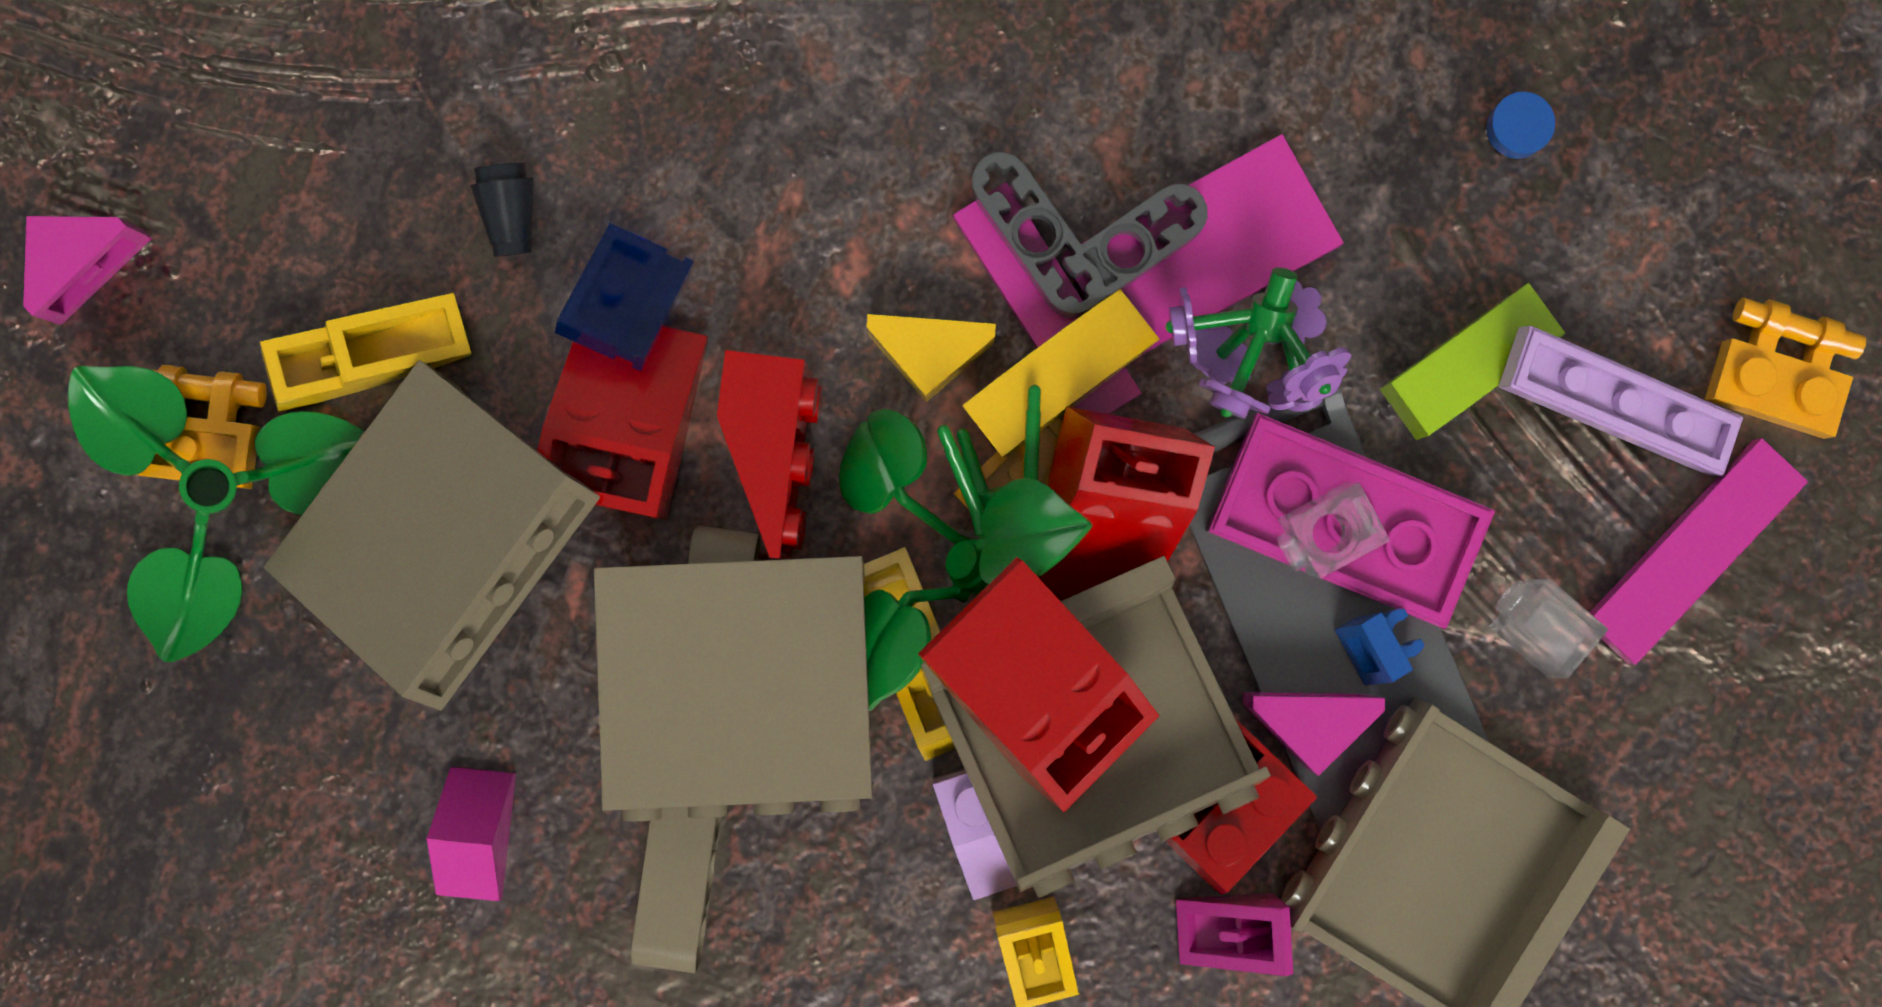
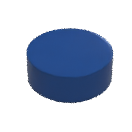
[1486,92,1555,159]

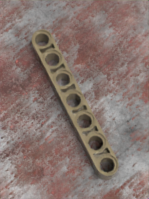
[631,524,761,974]

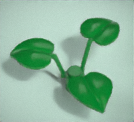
[68,366,364,662]
[839,409,1092,712]

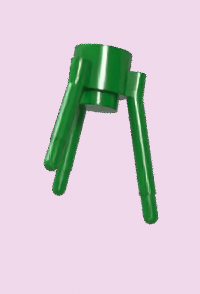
[937,385,1041,539]

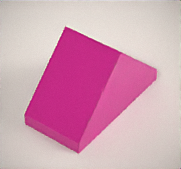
[23,216,152,325]
[1242,692,1385,776]
[426,766,516,901]
[1176,893,1294,976]

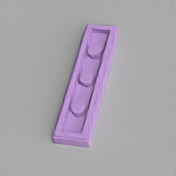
[1498,326,1743,476]

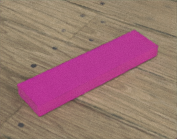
[953,182,1142,414]
[1582,438,1808,665]

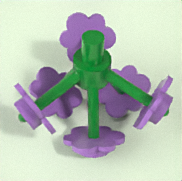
[1165,267,1351,419]

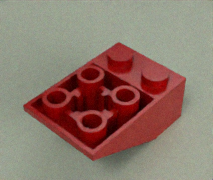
[537,309,709,521]
[717,350,822,560]
[1038,406,1215,601]
[918,557,1159,812]
[1156,719,1318,895]

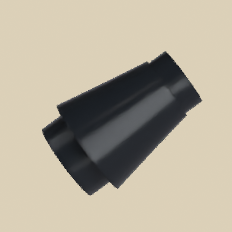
[470,163,534,257]

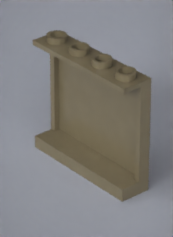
[263,360,600,711]
[594,556,874,822]
[921,556,1271,898]
[1281,697,1630,1007]

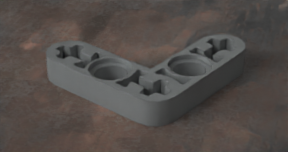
[972,152,1208,318]

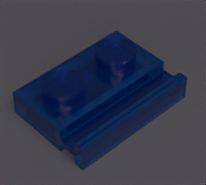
[555,223,694,371]

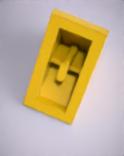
[866,314,996,402]
[993,896,1079,1007]

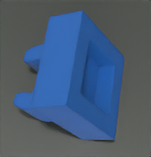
[1334,609,1425,686]

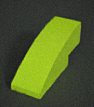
[1379,283,1566,440]

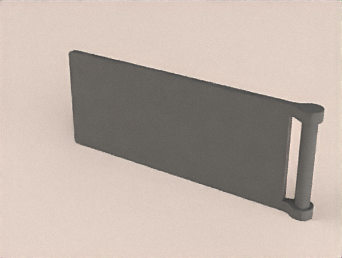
[1189,387,1489,832]

